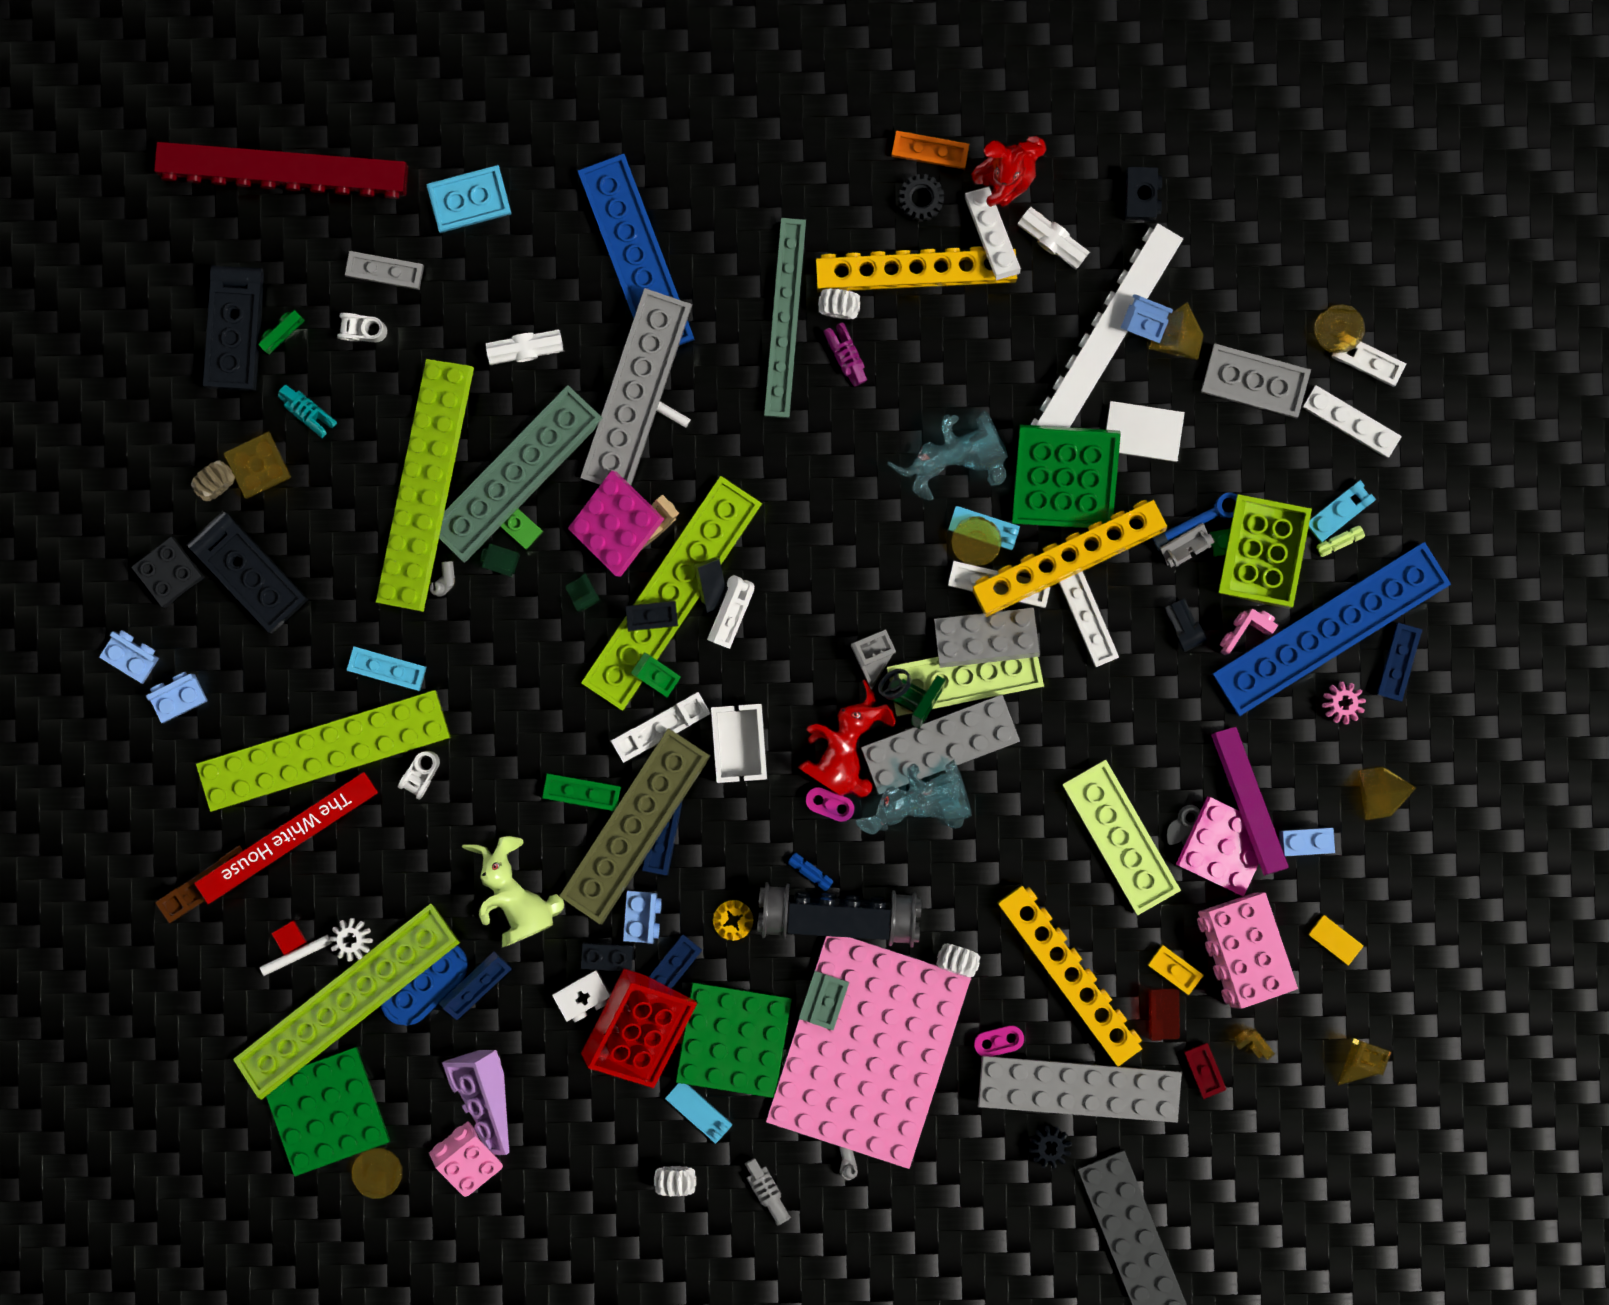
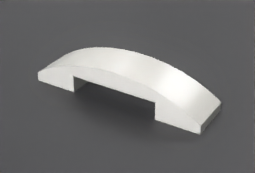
[611,692,711,763]

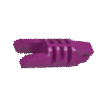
[823,323,867,387]

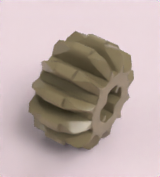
[191,460,235,501]

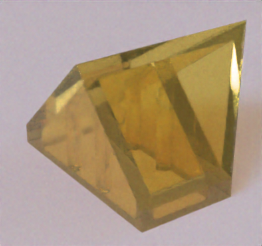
[1149,302,1204,360]
[1358,767,1416,820]
[1337,1038,1391,1086]

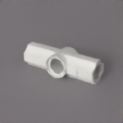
[1017,207,1090,270]
[486,330,564,365]

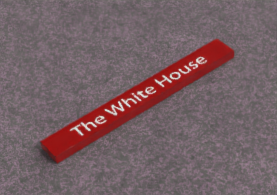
[194,772,378,904]

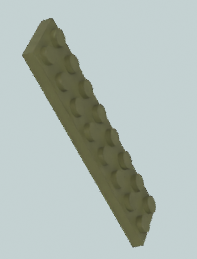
[559,728,711,924]

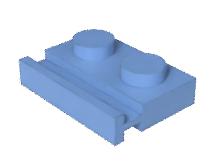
[1120,294,1173,343]

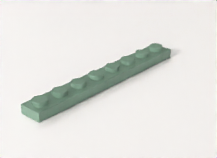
[764,218,806,418]

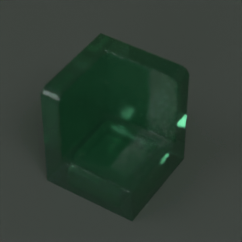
[566,573,601,612]

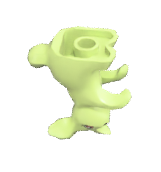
[462,836,564,947]

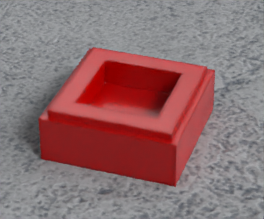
[272,920,307,955]

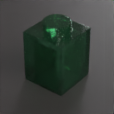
[480,544,520,578]

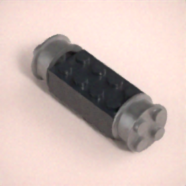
[757,882,921,947]

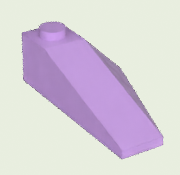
[442,1050,509,1155]

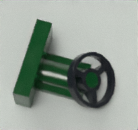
[878,669,946,729]

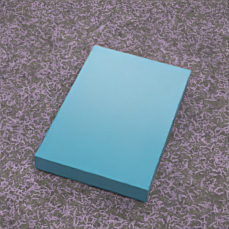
[427,165,512,233]

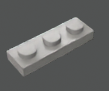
[345,251,424,290]

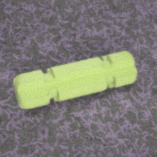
[1317,526,1365,557]

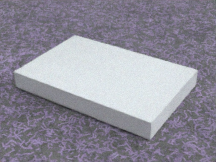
[1106,401,1185,462]

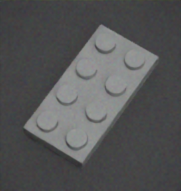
[1201,344,1311,419]
[934,608,1040,668]

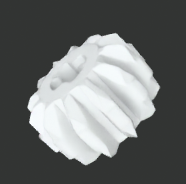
[818,288,860,319]
[329,918,373,961]
[937,943,980,978]
[654,1166,696,1197]

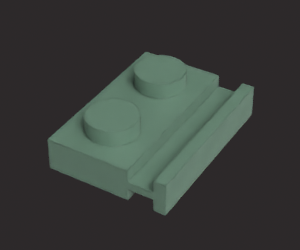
[799,971,849,1030]

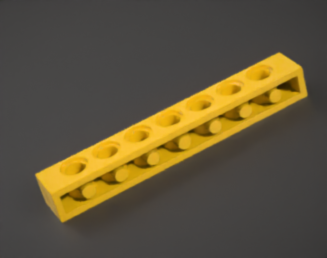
[816,247,1017,292]
[973,500,1167,617]
[997,885,1142,1067]

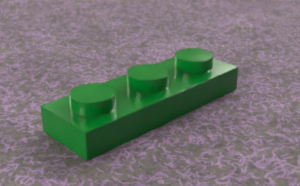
[543,774,621,811]

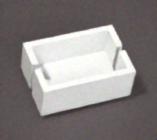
[711,704,767,783]

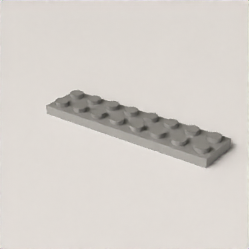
[580,288,692,485]
[978,1056,1182,1123]

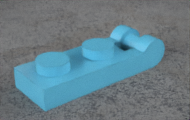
[1308,480,1376,543]

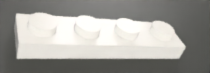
[965,187,1021,280]
[1302,385,1402,458]
[948,561,1050,608]
[1059,571,1119,667]

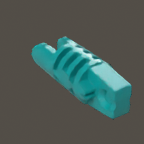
[278,385,337,438]

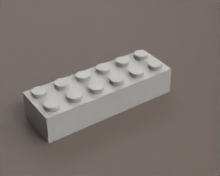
[861,695,1020,795]

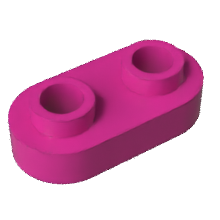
[806,787,854,822]
[974,1025,1024,1057]

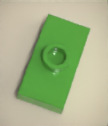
[501,509,543,550]

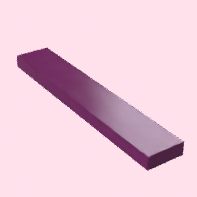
[1211,727,1289,876]

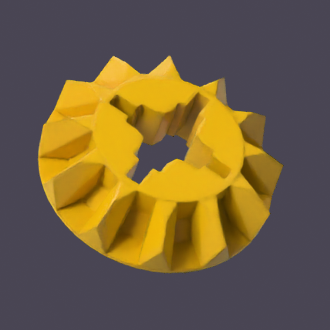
[713,900,753,941]

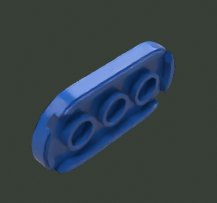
[381,945,468,1025]

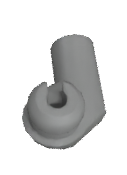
[430,561,455,596]
[839,1146,858,1180]

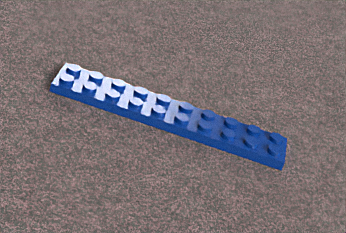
[1212,542,1451,716]

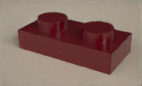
[1184,1042,1227,1099]

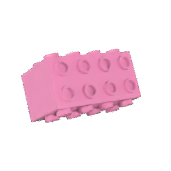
[1197,892,1298,1009]

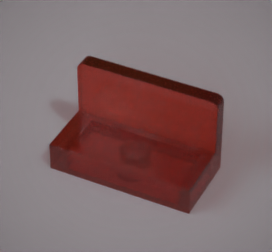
[1149,989,1180,1041]

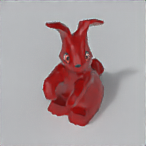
[971,136,1047,207]
[798,679,895,798]

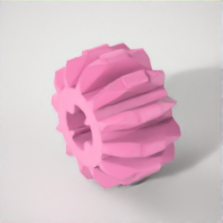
[1322,682,1366,724]

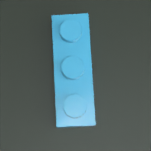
[347,647,427,691]

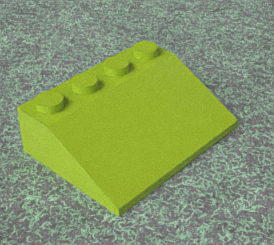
[1218,494,1312,609]

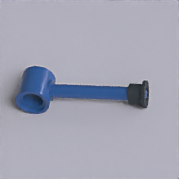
[1152,493,1237,551]

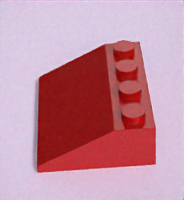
[581,969,697,1088]

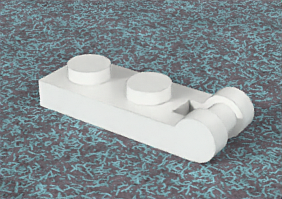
[1331,334,1406,387]
[707,575,754,649]

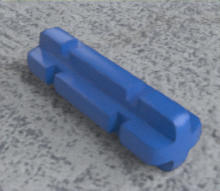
[788,853,833,891]

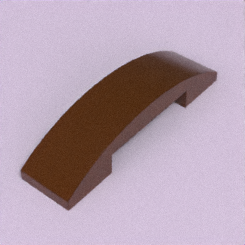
[155,845,243,923]

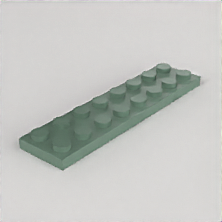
[439,385,603,563]

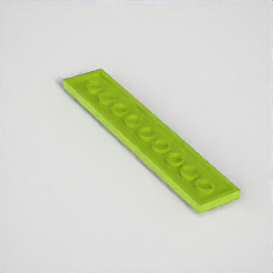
[376,359,474,612]
[581,476,762,711]
[196,690,451,812]
[233,904,460,1100]

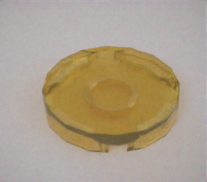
[1314,304,1365,353]
[951,516,1002,566]
[352,1148,402,1199]

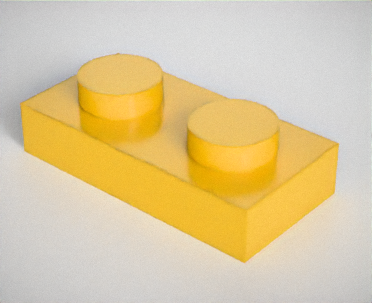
[1147,945,1203,995]

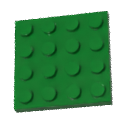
[1012,425,1121,528]
[675,982,792,1098]
[266,1047,390,1177]

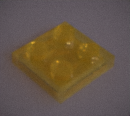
[224,432,292,499]

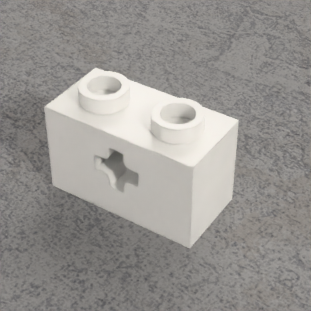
[552,970,611,1023]

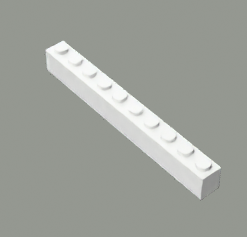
[1031,224,1183,428]

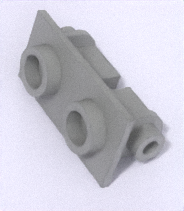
[1160,523,1214,567]

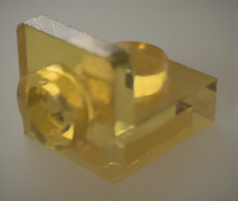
[1234,1028,1275,1060]

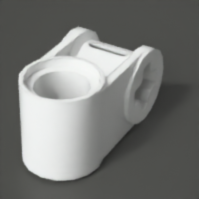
[337,313,387,342]
[398,751,440,800]

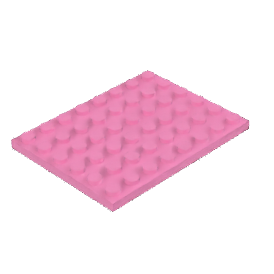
[766,936,971,1169]

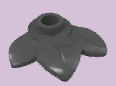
[1167,805,1201,846]

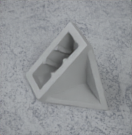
[851,630,896,689]

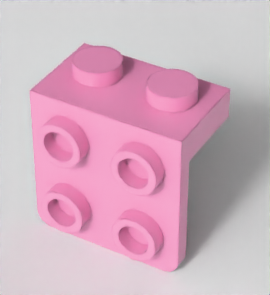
[1220,609,1278,655]
[429,1121,503,1197]

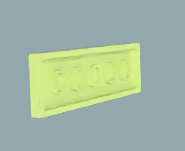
[887,657,1044,716]
[1062,760,1181,916]

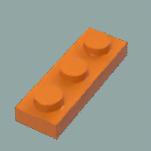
[892,131,969,170]

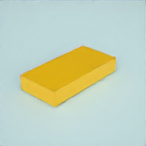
[1308,915,1363,966]

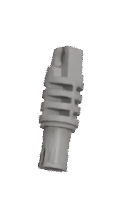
[745,1158,791,1226]

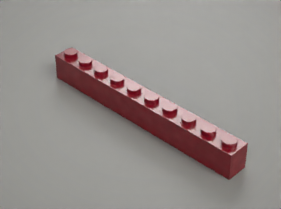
[155,142,408,199]

